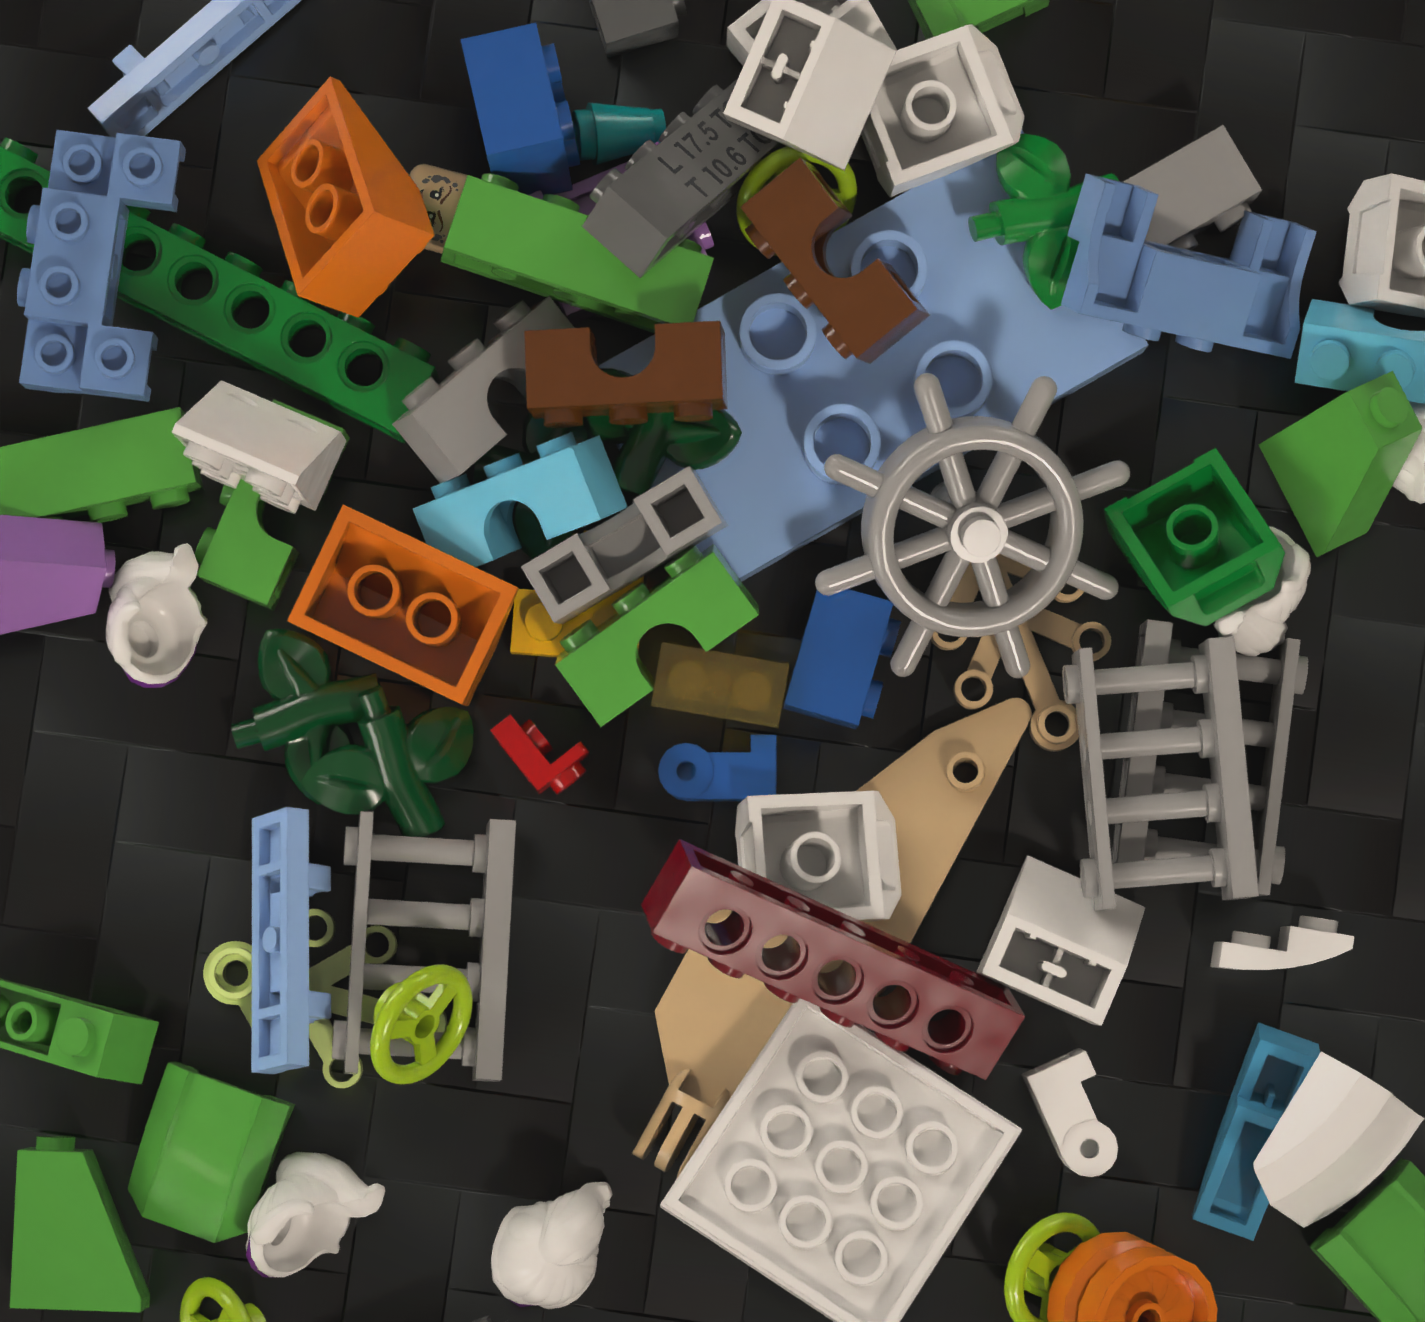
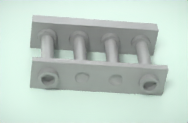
[1111,619,1308,896]
[1062,636,1259,911]
[332,811,516,1082]

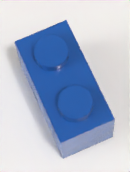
[783,589,901,729]

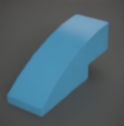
[1192,1022,1320,1241]

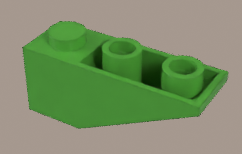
[0,979,159,1084]

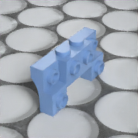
[17,130,186,402]
[1061,173,1317,359]

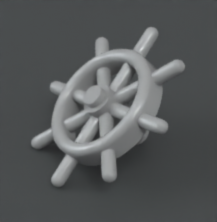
[815,373,1130,678]

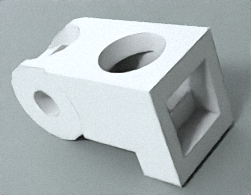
[1021,1048,1118,1177]

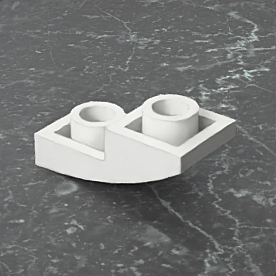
[1210,916,1354,970]

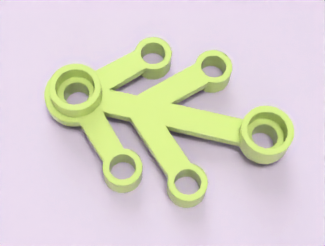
[203,909,447,1089]

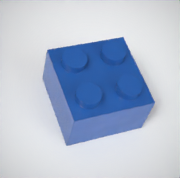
[460,23,581,195]

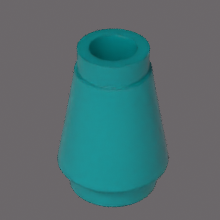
[571,102,666,166]

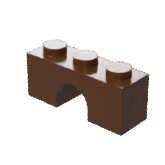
[740,158,930,364]
[524,321,728,428]

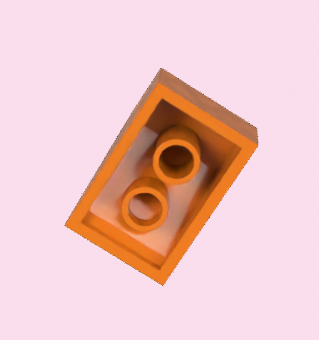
[257,77,435,318]

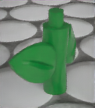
[968,134,1119,310]

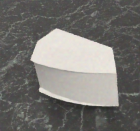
[861,24,1025,197]
[1339,173,1425,318]
[735,791,902,922]
[1253,1051,1424,1228]

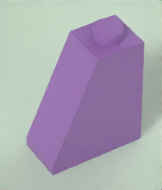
[0,515,115,635]

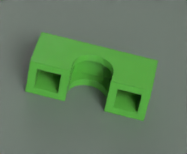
[195,399,350,611]
[555,544,759,727]

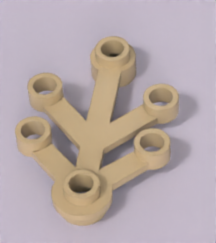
[931,554,1111,752]

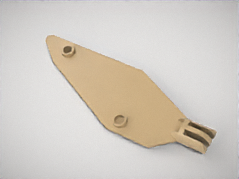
[632,698,1032,1178]

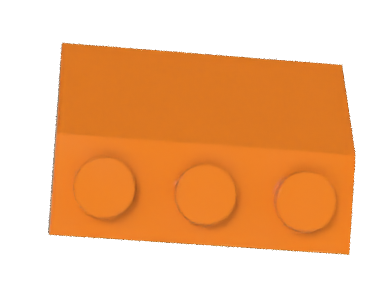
[287,504,519,706]

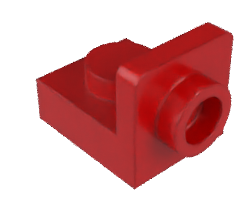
[490,714,589,795]

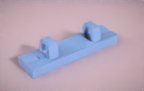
[88,0,301,137]
[251,807,331,1074]

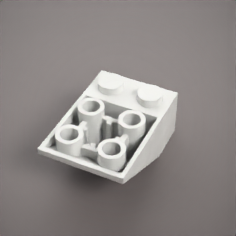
[172,380,346,514]

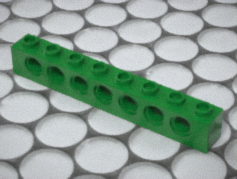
[0,137,439,443]

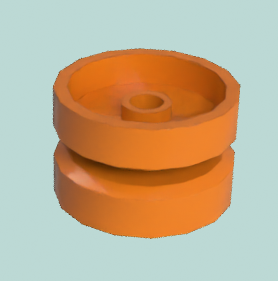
[1047,1232,1218,1322]

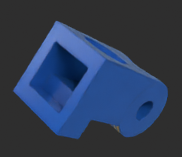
[658,735,777,802]

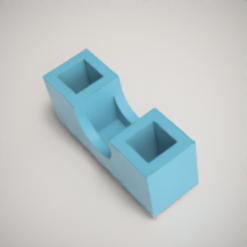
[1294,299,1425,404]
[413,432,628,567]

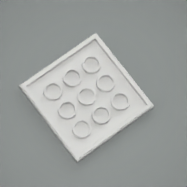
[660,998,1022,1322]

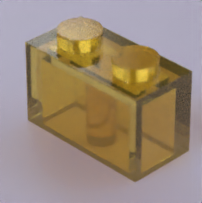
[651,640,789,728]

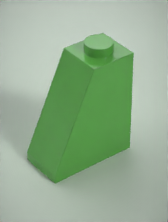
[1258,371,1423,557]
[10,1136,150,1313]

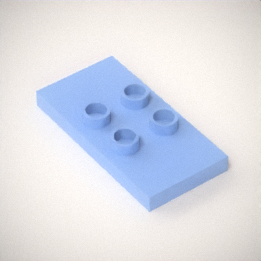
[599,130,1149,582]

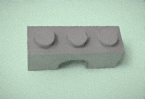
[392,296,574,484]
[521,466,728,624]

